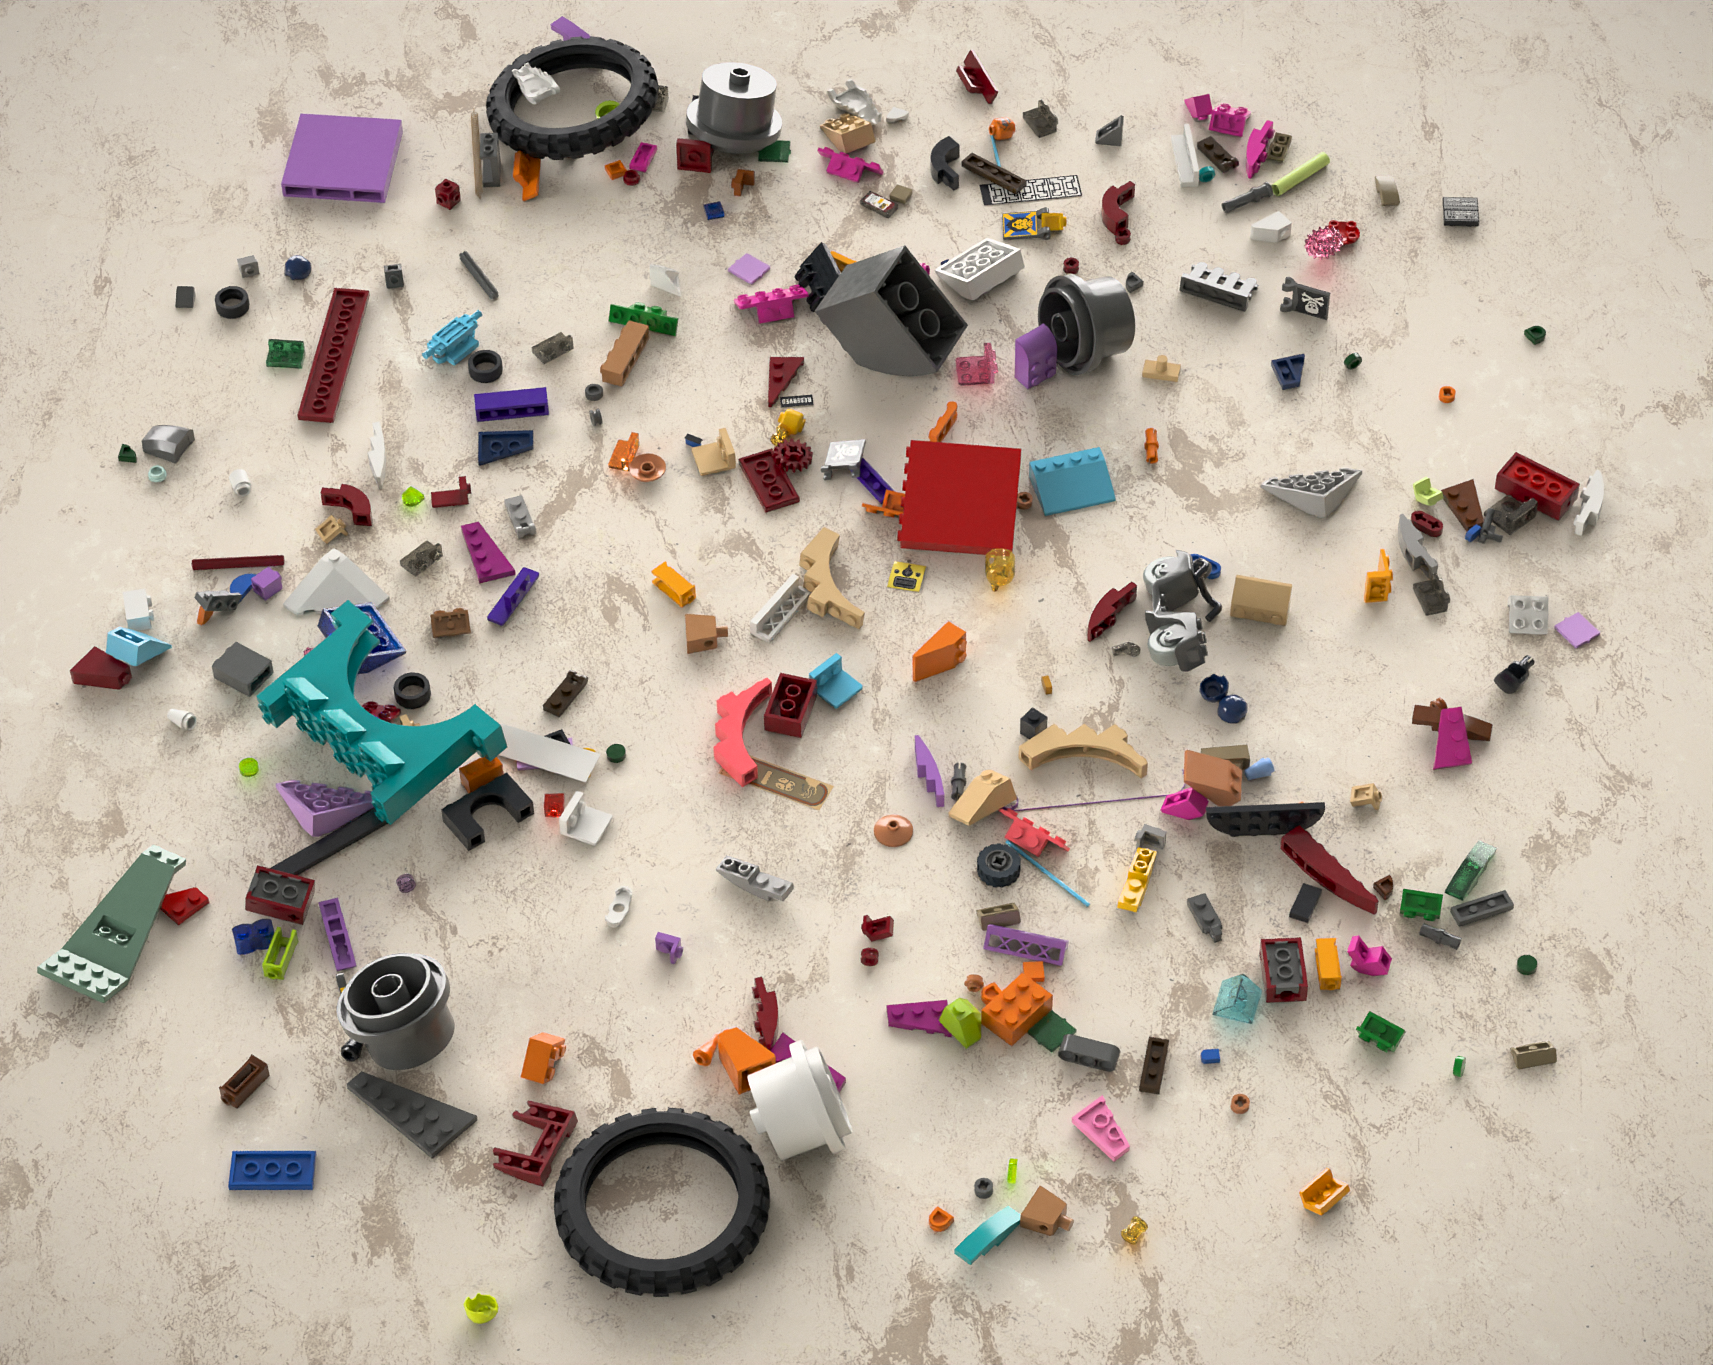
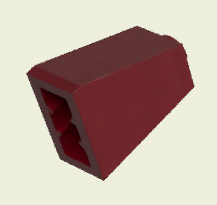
[70,646,132,690]

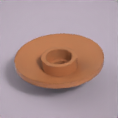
[629,453,666,482]
[874,814,913,847]

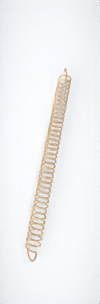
[471,108,483,199]

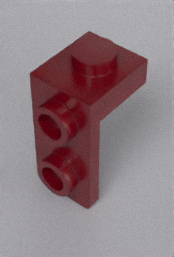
[431,476,472,508]

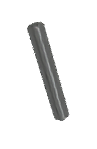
[459,251,499,299]

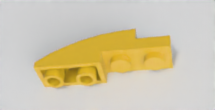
[1117,847,1157,912]

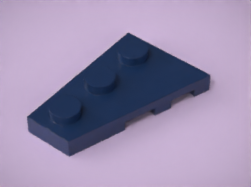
[478,430,534,466]

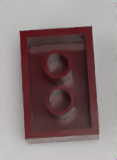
[764,673,817,738]

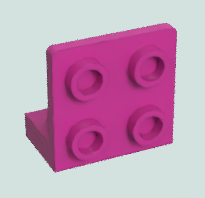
[1209,103,1251,137]

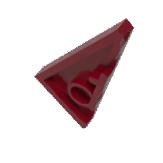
[768,357,804,407]

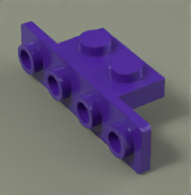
[487,567,539,626]

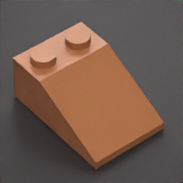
[1184,750,1242,807]

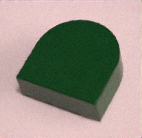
[1524,326,1546,345]

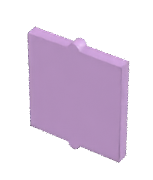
[728,253,770,285]
[1554,612,1600,648]

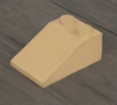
[948,770,1017,826]

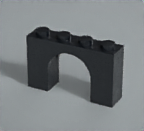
[441,772,534,851]

